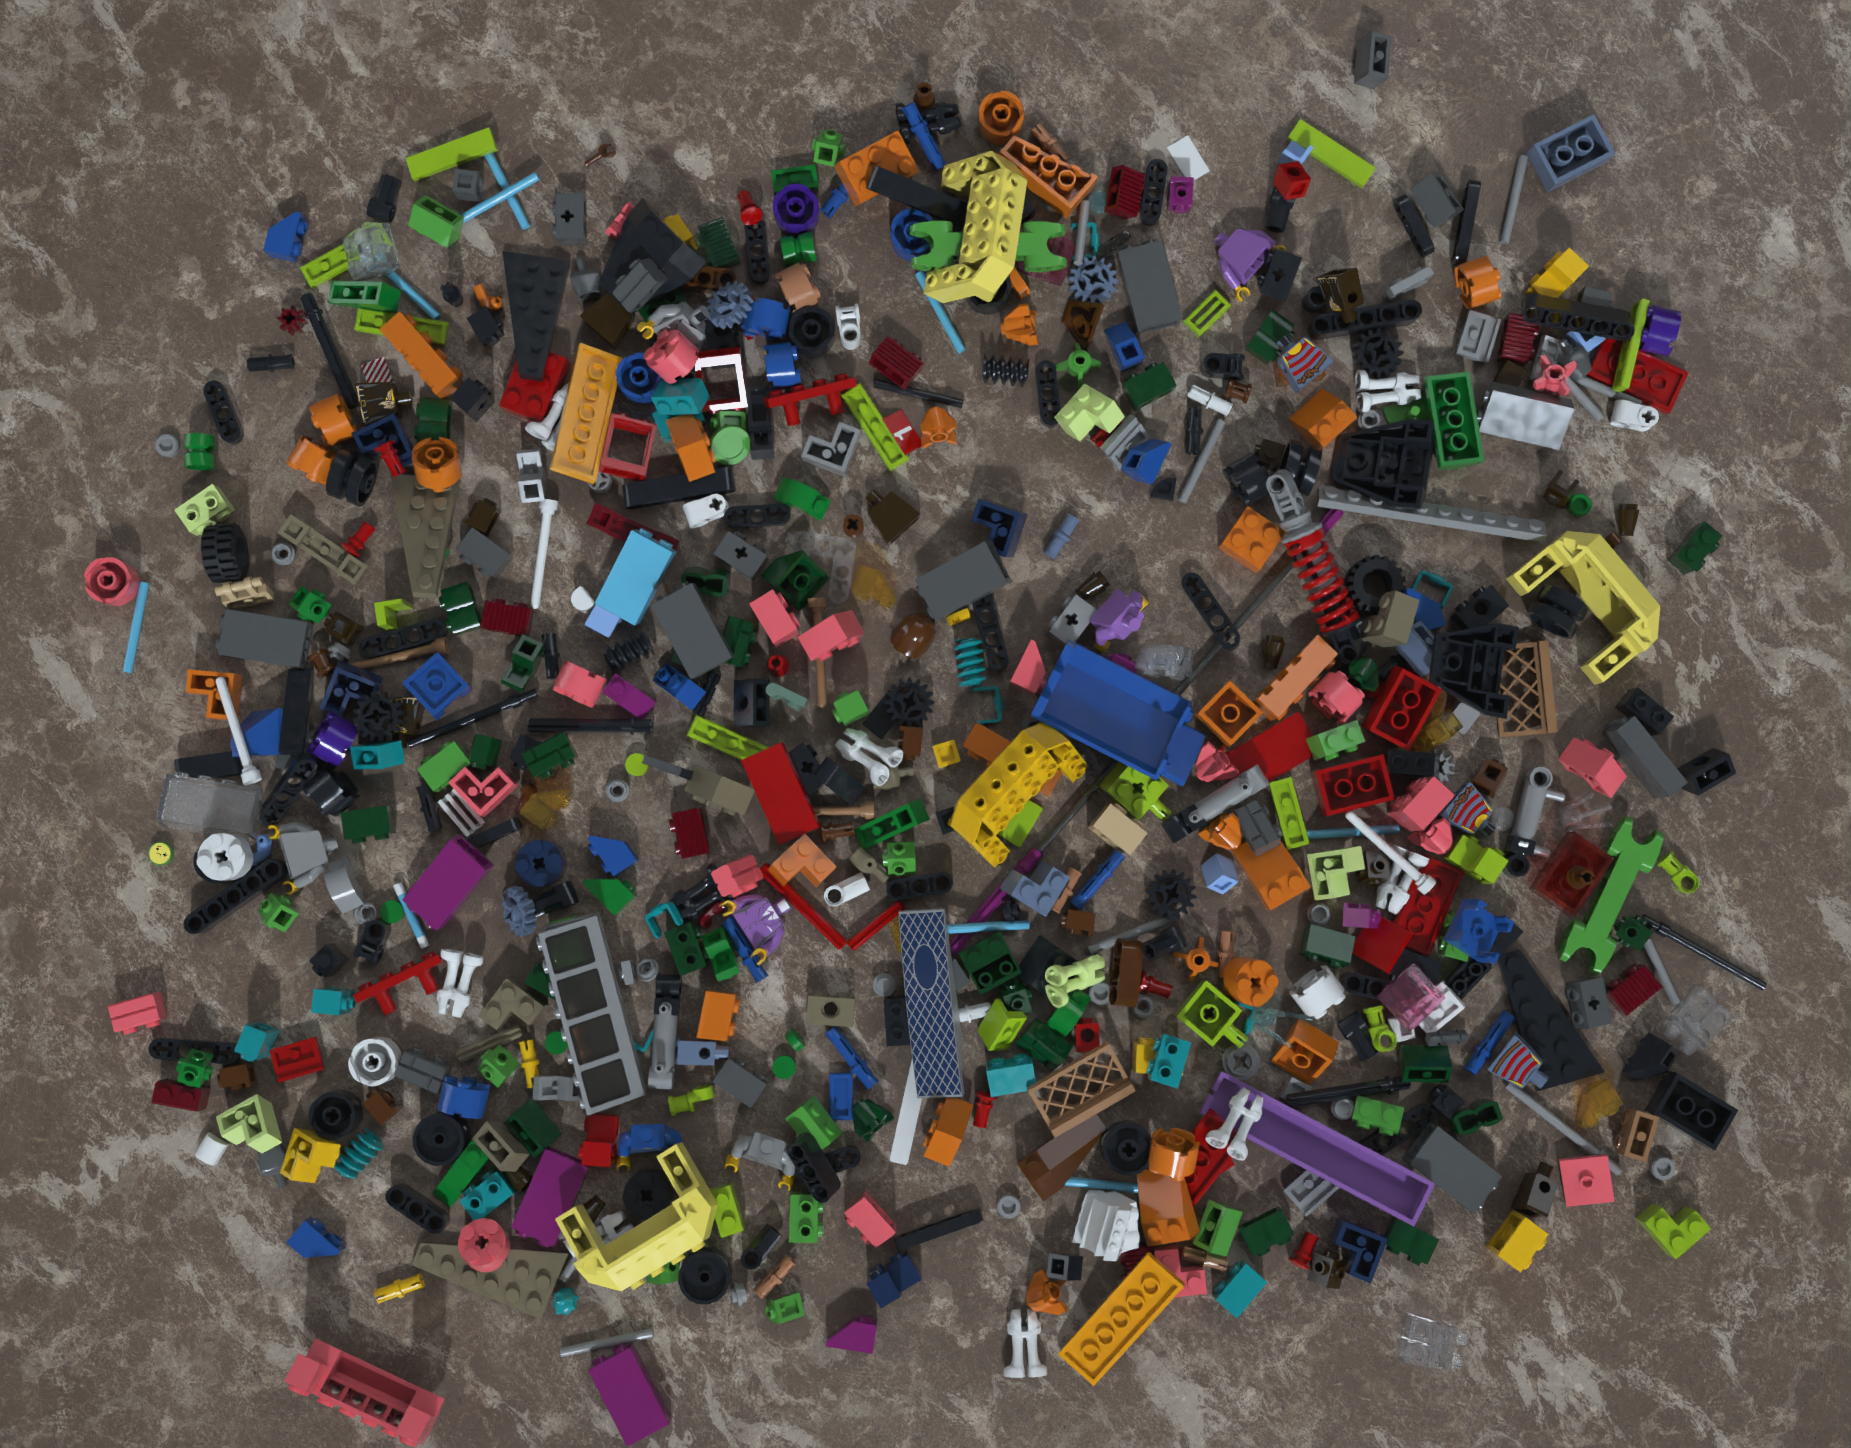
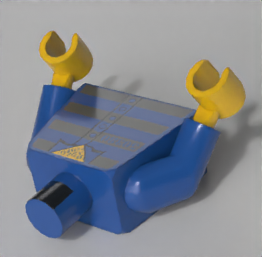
[616,1124,683,1171]

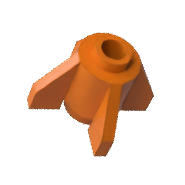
[1001,303,1039,346]
[920,406,957,448]
[1198,811,1242,850]
[1172,936,1219,983]
[1026,1269,1068,1315]

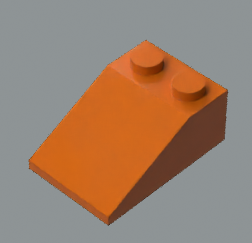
[1231,840,1311,911]
[1137,1168,1200,1247]

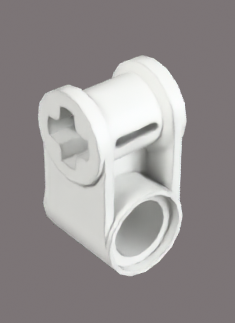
[835,303,861,350]
[1610,400,1659,432]
[683,494,729,528]

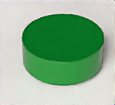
[1566,493,1592,517]
[380,900,405,923]
[785,1028,806,1051]
[545,1031,568,1055]
[772,1055,796,1079]

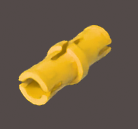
[519,1039,540,1088]
[374,1273,425,1304]

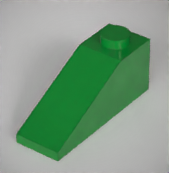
[328,281,401,313]
[853,798,930,850]
[433,1140,490,1207]

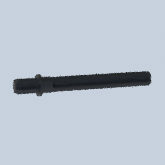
[300,293,359,409]
[528,717,654,735]
[1286,1076,1411,1108]

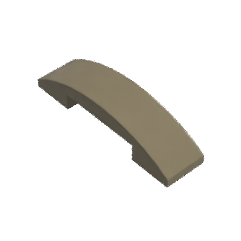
[278,514,369,585]

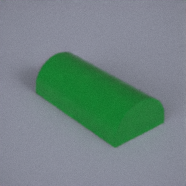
[1423,371,1484,470]

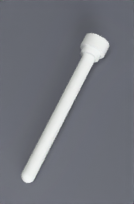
[530,499,558,609]
[215,677,262,785]
[1345,811,1437,895]

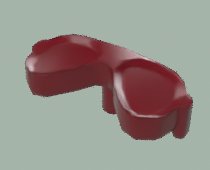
[697,900,725,928]

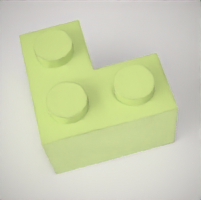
[1054,384,1125,441]
[1307,846,1365,900]
[216,1094,282,1153]

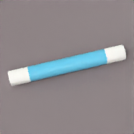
[393,882,430,949]

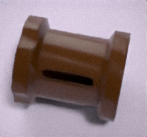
[1224,378,1252,404]
[843,514,864,538]
[307,648,336,678]

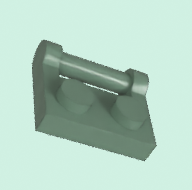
[766,683,810,712]

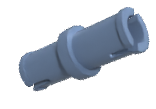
[1043,513,1080,560]

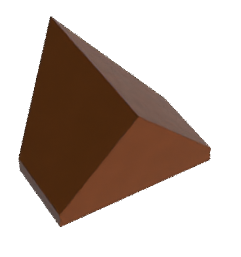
[1061,301,1104,352]

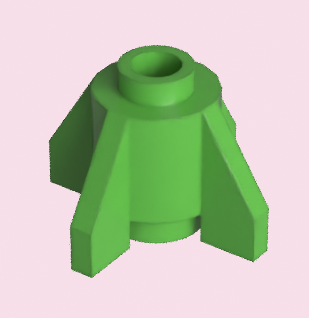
[1055,343,1101,390]

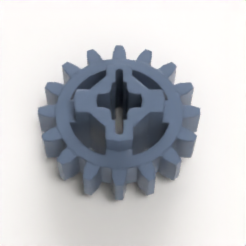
[1068,256,1118,304]
[706,281,754,329]
[501,885,537,937]

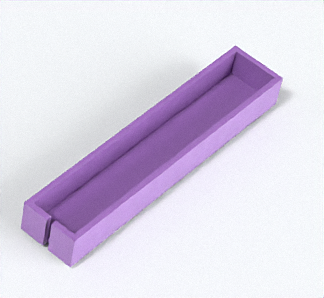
[1198,1071,1435,1227]

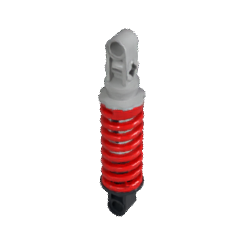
[1266,469,1365,665]

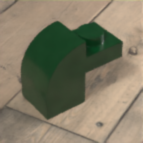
[501,634,544,693]

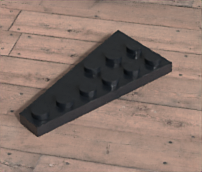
[502,251,570,382]
[1497,949,1605,1091]

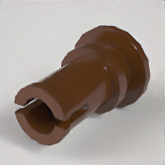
[913,82,935,111]
[819,821,855,844]
[1566,866,1595,889]

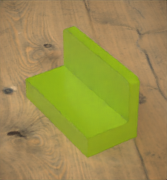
[374,599,413,631]
[997,800,1043,847]
[977,999,1027,1051]

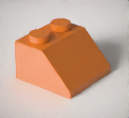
[1288,389,1357,449]
[696,988,740,1041]
[1270,1017,1339,1085]

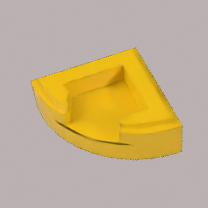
[946,608,970,626]

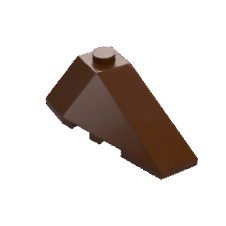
[1017,1114,1107,1201]

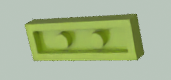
[1268,777,1310,850]

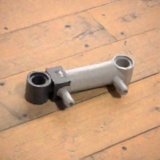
[1161,764,1270,844]
[1502,767,1565,877]
[648,974,682,1090]

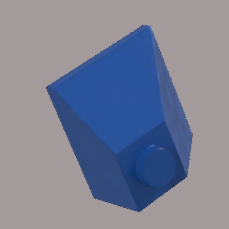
[230,708,282,758]

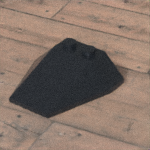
[599,198,708,314]
[1331,419,1434,510]
[1428,623,1519,719]

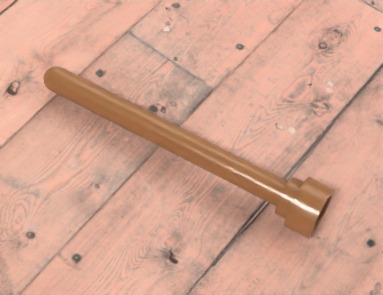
[807,598,827,708]
[350,637,450,669]
[812,801,875,819]

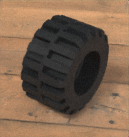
[201,523,249,583]
[1343,555,1406,615]

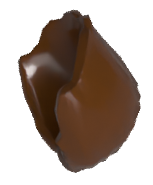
[890,613,936,659]

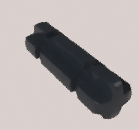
[693,672,721,716]

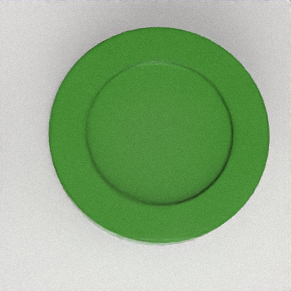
[709,425,750,465]

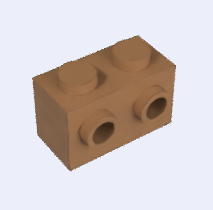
[1614,1107,1659,1163]

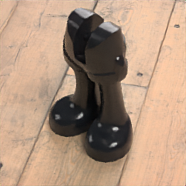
[895,102,962,145]
[667,862,735,922]

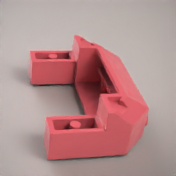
[284,1338,445,1447]

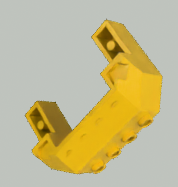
[947,722,1088,868]

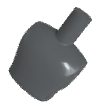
[570,257,601,301]
[1557,338,1592,382]
[257,1143,288,1188]

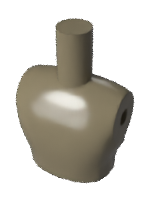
[871,761,914,790]
[849,847,890,883]

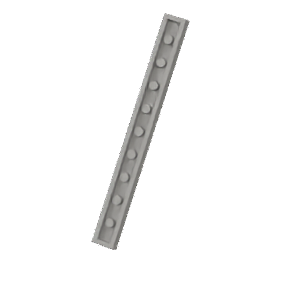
[1317,486,1547,543]

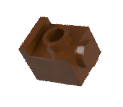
[898,726,923,761]
[1473,758,1508,799]
[1060,909,1096,937]
[217,1062,258,1091]
[363,1087,404,1125]

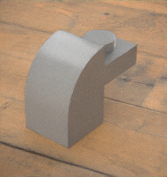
[516,449,547,503]
[324,856,364,913]

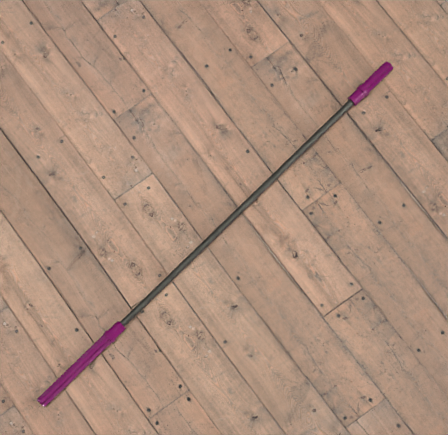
[950,509,1344,955]

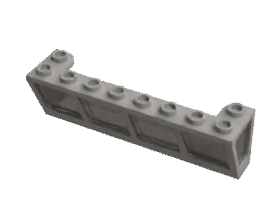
[536,912,647,1115]

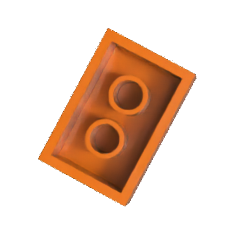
[834,130,919,207]

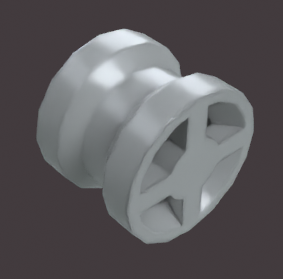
[588,472,612,493]

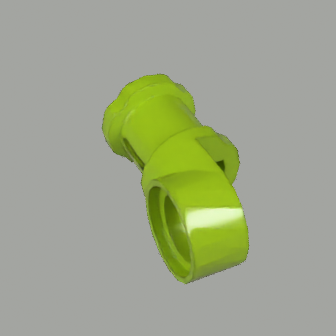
[1656,850,1699,894]
[1363,1005,1397,1052]
[668,1085,715,1116]

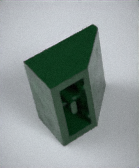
[958,931,1022,995]

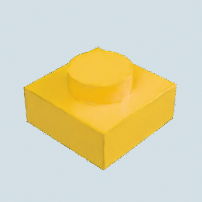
[932,739,961,768]

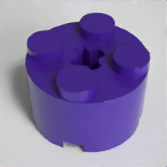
[773,184,820,237]
[1639,305,1682,356]
[306,711,358,767]

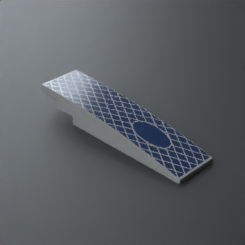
[899,908,965,1098]

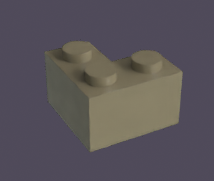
[1360,590,1420,648]
[684,765,754,816]
[478,977,548,1030]

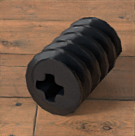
[982,354,1030,387]
[603,630,655,674]

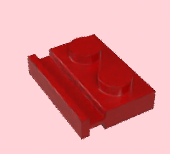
[269,1036,326,1083]

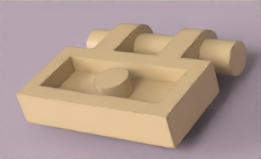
[215,576,275,610]

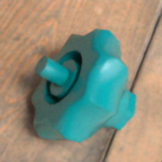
[551,1287,579,1316]

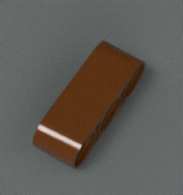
[678,267,738,293]
[1109,938,1143,1008]

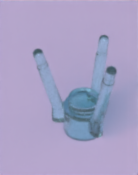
[1251,1006,1314,1048]

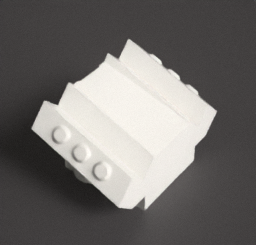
[1072,1190,1140,1261]

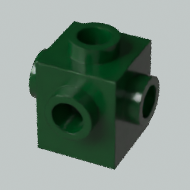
[1615,914,1654,951]
[997,978,1033,1015]

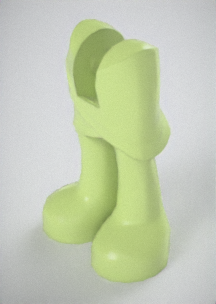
[1045,954,1105,1008]

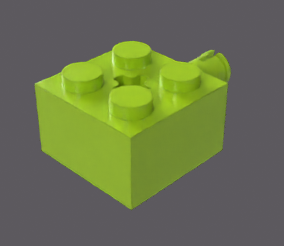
[1098,762,1171,821]
[1174,979,1248,1048]

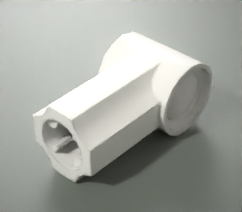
[824,872,870,906]

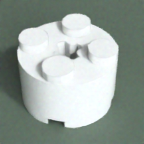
[197,833,254,881]
[1289,965,1346,1019]
[348,1037,402,1086]

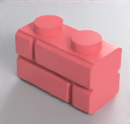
[711,854,764,898]
[108,991,167,1035]

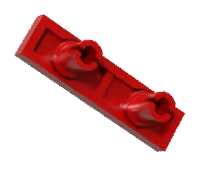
[763,373,857,426]
[353,951,445,1016]

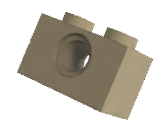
[806,990,855,1027]
[472,1121,530,1172]

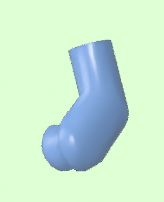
[252,834,272,867]

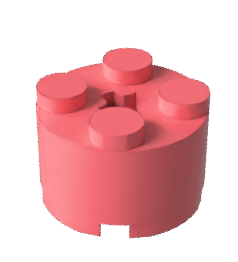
[643,329,699,384]
[84,557,141,607]
[552,660,607,708]
[1308,671,1365,725]
[458,1218,510,1272]

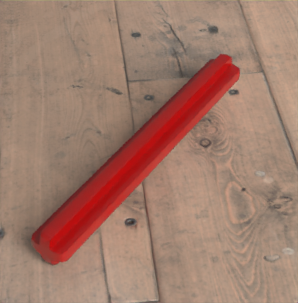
[760,863,847,950]

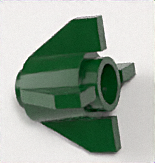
[1335,656,1379,692]
[851,1098,895,1142]

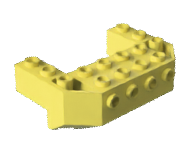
[924,151,1027,303]
[1506,531,1660,685]
[555,1142,718,1291]

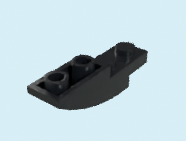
[1445,915,1523,1000]

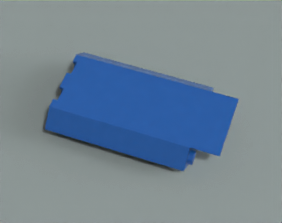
[1030,639,1206,787]

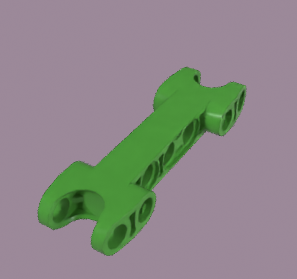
[910,221,1067,272]
[1557,815,1664,977]

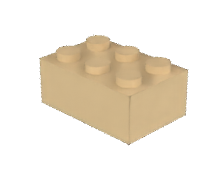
[1088,803,1148,856]

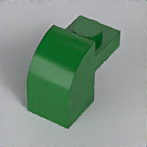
[773,477,831,521]
[702,927,740,982]
[1045,989,1091,1039]

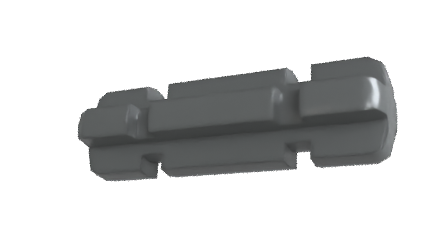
[1424,1029,1469,1046]

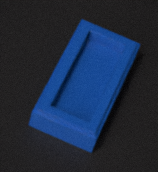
[829,1072,853,1120]

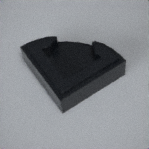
[1150,478,1177,501]

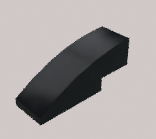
[746,385,775,460]

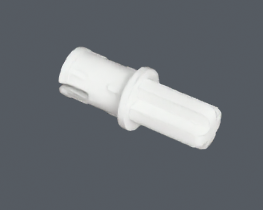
[1187,385,1233,417]
[958,1002,991,1023]

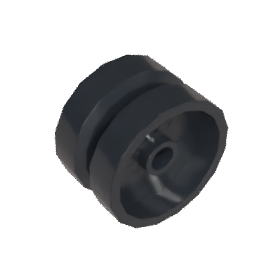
[1277,439,1323,496]
[326,448,378,507]
[1527,585,1589,639]
[412,1111,471,1166]
[1100,1120,1152,1176]
[678,1247,733,1305]

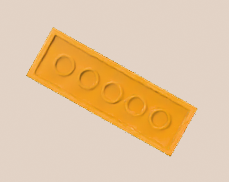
[549,343,623,484]
[1058,1251,1185,1386]

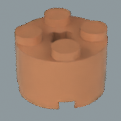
[774,263,821,314]

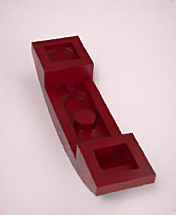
[586,503,680,551]

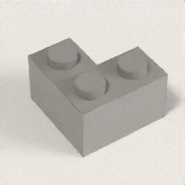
[801,422,861,477]

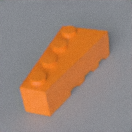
[999,135,1099,219]
[379,311,464,399]
[1252,635,1338,721]
[963,722,1062,798]

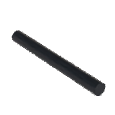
[873,379,964,408]

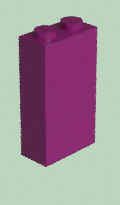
[402,835,494,931]
[511,1146,591,1247]
[588,1343,672,1447]

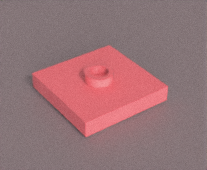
[1559,1154,1615,1207]

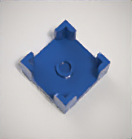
[402,652,472,721]
[1444,899,1515,964]

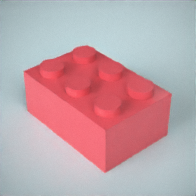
[1387,776,1455,832]

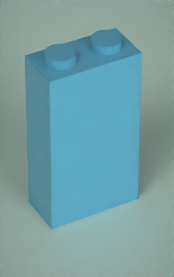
[594,528,677,626]

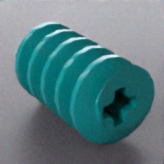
[953,638,986,687]
[334,1127,384,1179]

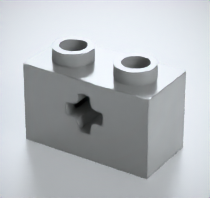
[1047,595,1098,646]

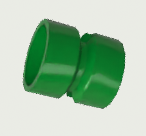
[780,232,817,267]
[184,433,215,470]

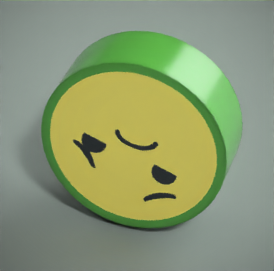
[148,842,174,865]

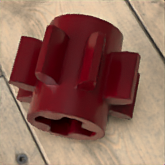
[277,305,308,336]

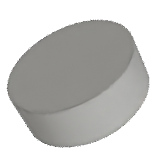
[155,434,181,458]
[1088,981,1110,1005]
[1649,1156,1675,1180]
[997,1194,1020,1218]

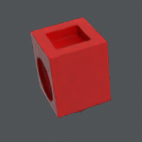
[1273,161,1311,200]
[1074,1018,1100,1052]

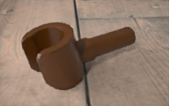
[584,144,616,167]
[1605,532,1621,549]
[515,783,537,815]

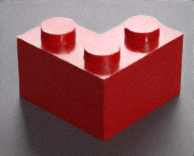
[578,1112,620,1167]

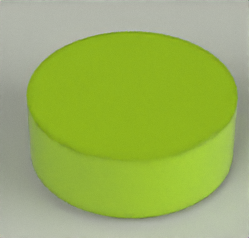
[625,753,649,776]

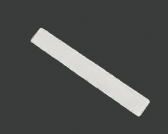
[890,1061,922,1165]

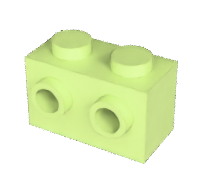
[175,484,235,536]

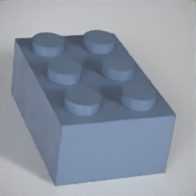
[1526,114,1616,193]

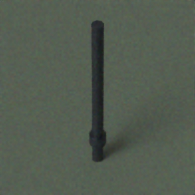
[407,688,539,749]
[1641,914,1767,991]

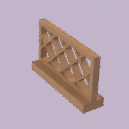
[1497,640,1558,738]
[1027,1041,1136,1138]

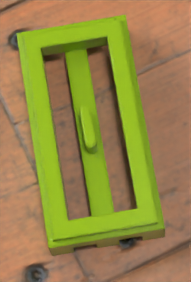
[1183,289,1231,338]

